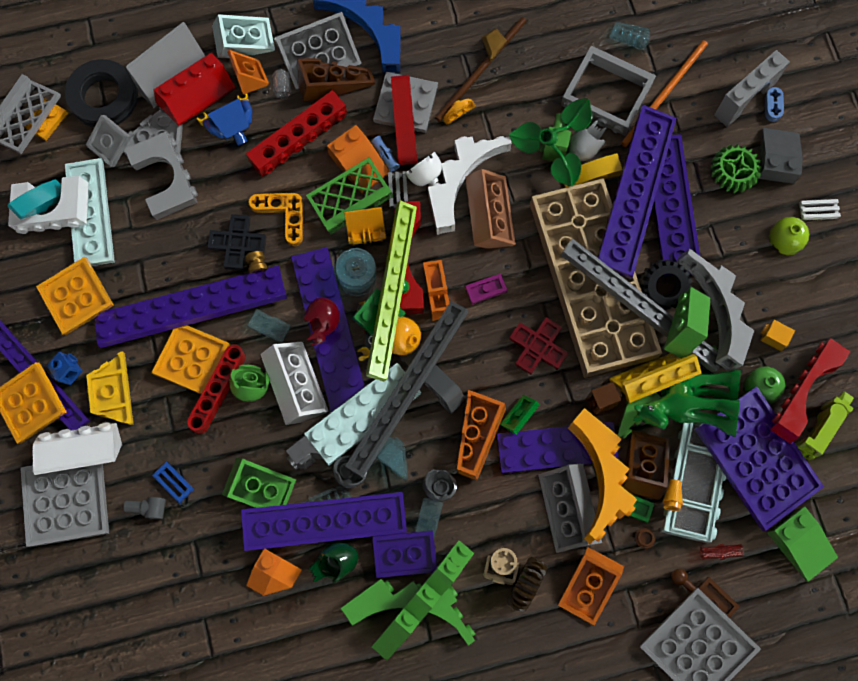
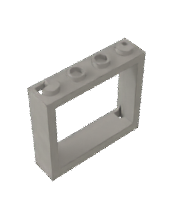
[561,46,656,136]

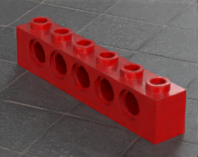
[246,90,347,177]

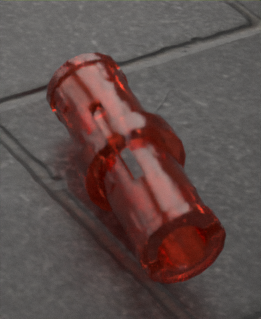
[700,544,744,560]

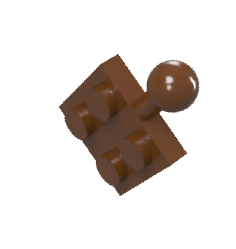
[671,569,740,618]

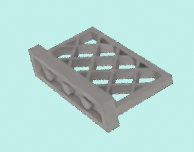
[0,74,61,154]

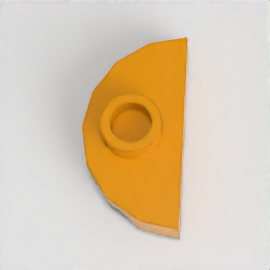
[443,98,476,125]

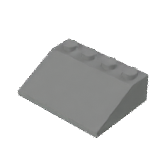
[274,12,362,89]
[126,22,205,108]

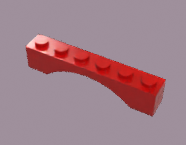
[394,201,424,314]
[770,338,851,444]

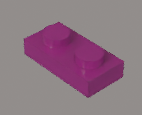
[465,273,507,305]

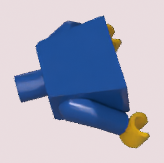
[197,93,253,146]

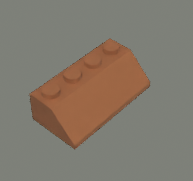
[465,169,516,249]

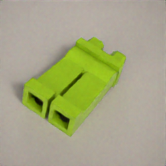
[795,391,854,461]

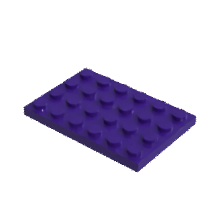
[695,387,824,531]

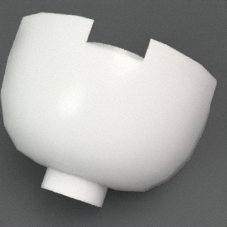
[405,152,442,186]

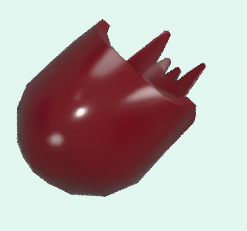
[304,297,340,346]

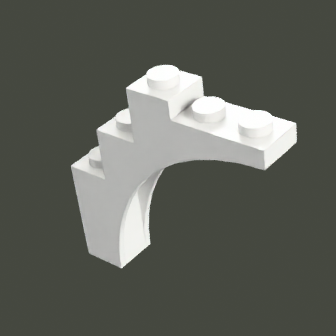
[428,136,512,234]

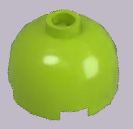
[769,217,810,255]

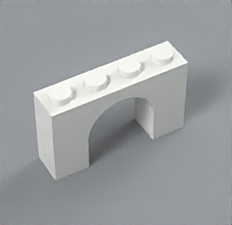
[8,175,89,234]

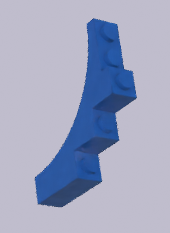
[313,0,401,73]

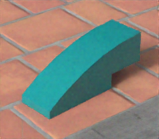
[7,179,61,219]

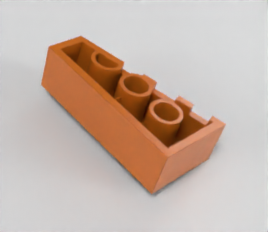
[457,390,506,481]

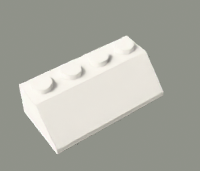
[260,342,328,425]
[33,423,122,475]

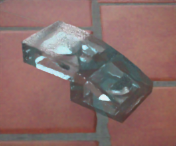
[247,309,291,342]
[415,498,443,538]

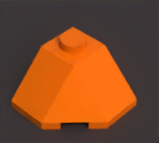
[246,549,302,596]

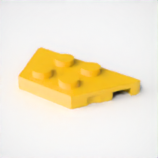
[86,351,134,425]

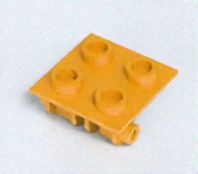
[344,207,386,246]

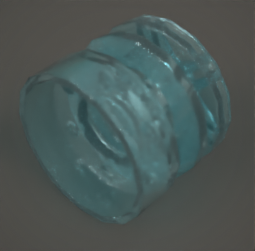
[336,248,377,296]

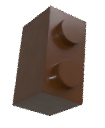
[586,382,622,416]

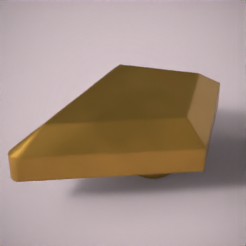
[482,28,507,61]

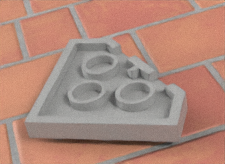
[124,107,183,155]

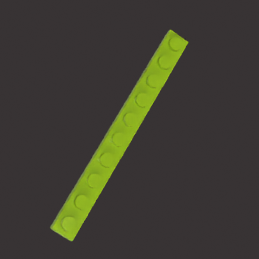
[366,200,417,382]

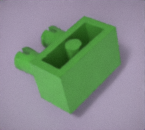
[540,113,571,162]

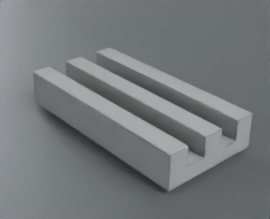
[388,171,408,209]

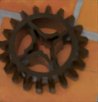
[507,557,547,612]

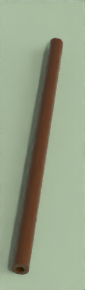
[435,17,527,122]

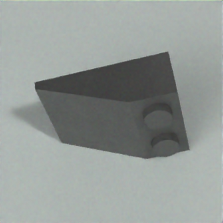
[759,128,803,184]

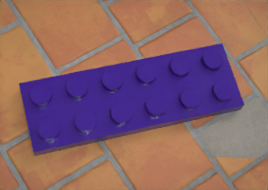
[497,422,619,474]

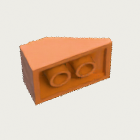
[327,125,390,194]
[558,547,624,626]

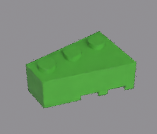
[664,287,710,359]

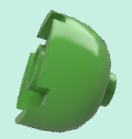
[229,365,270,402]
[744,366,786,405]

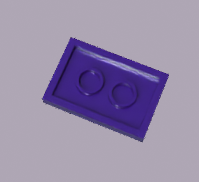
[373,530,437,578]

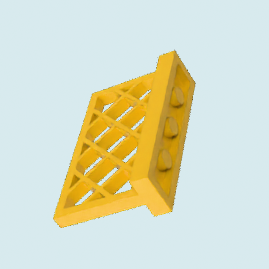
[609,353,702,403]

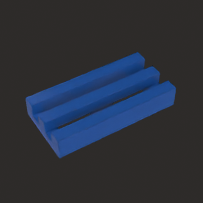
[152,461,195,504]

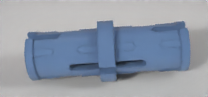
[371,136,400,172]

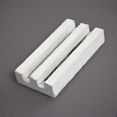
[799,199,841,220]

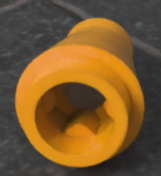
[663,479,683,511]

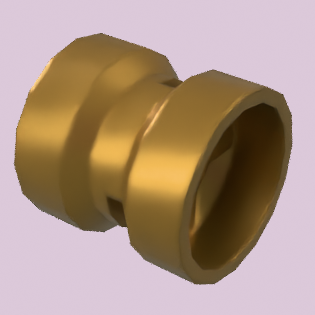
[245,251,267,274]

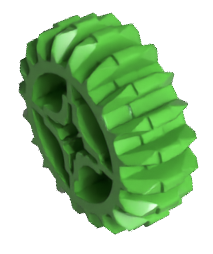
[710,144,762,193]

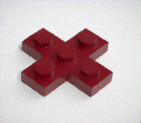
[509,317,568,375]

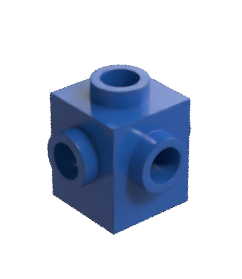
[47,352,83,385]

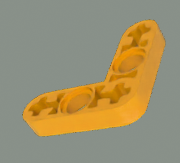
[249,193,303,247]

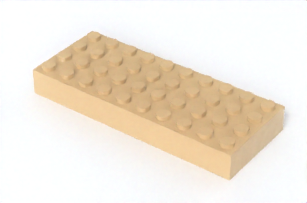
[530,178,662,378]

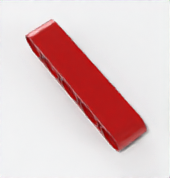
[391,75,418,166]
[187,345,245,434]

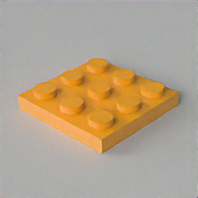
[36,257,114,335]
[151,325,230,394]
[0,362,67,444]

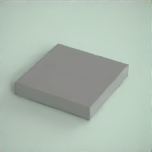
[86,115,131,167]

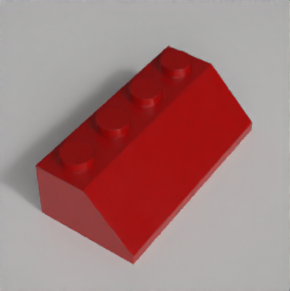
[153,53,235,126]

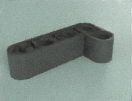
[399,348,466,414]

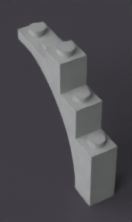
[676,249,754,371]

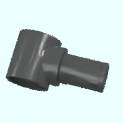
[124,497,166,519]

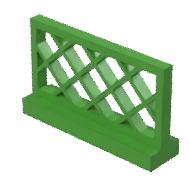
[306,157,393,235]

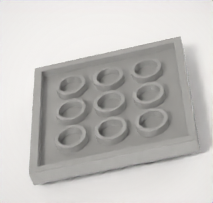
[21,464,109,547]
[640,587,761,681]

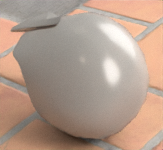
[568,120,606,161]

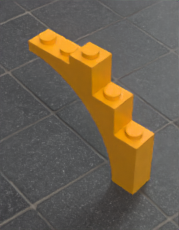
[568,408,637,544]

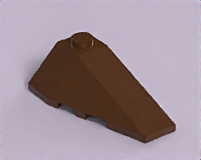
[297,58,375,101]

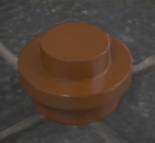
[635,528,655,549]

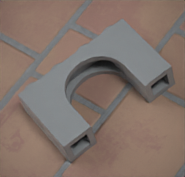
[714,50,790,127]
[125,132,198,220]

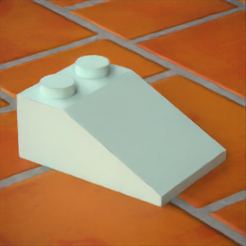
[212,14,275,58]

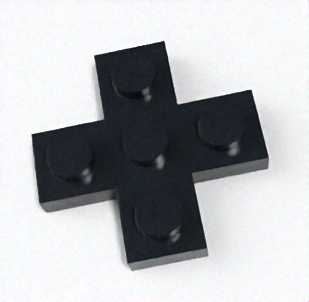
[207,214,267,271]

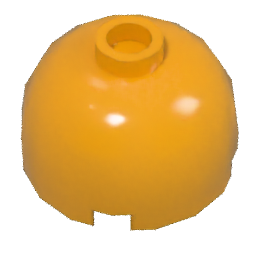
[392,316,421,356]

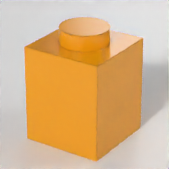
[760,320,795,351]

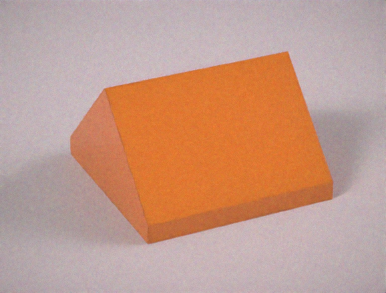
[227,50,269,94]

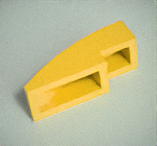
[564,153,623,188]

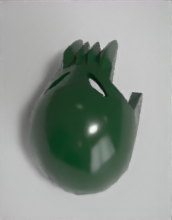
[308,543,359,583]

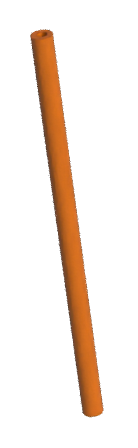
[621,40,708,147]

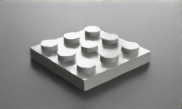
[373,72,438,133]

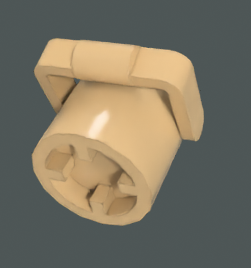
[483,548,519,585]

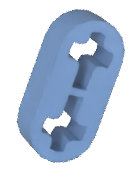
[764,87,784,122]

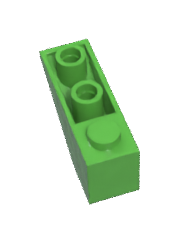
[616,393,661,439]

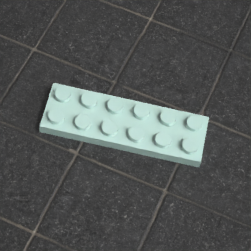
[65,158,115,266]
[304,363,422,466]

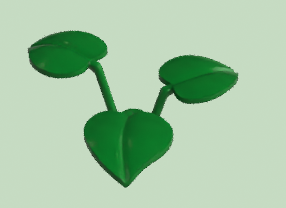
[509,98,592,187]

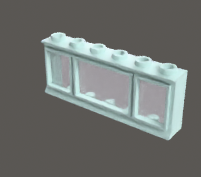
[660,423,726,543]

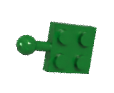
[352,280,409,336]

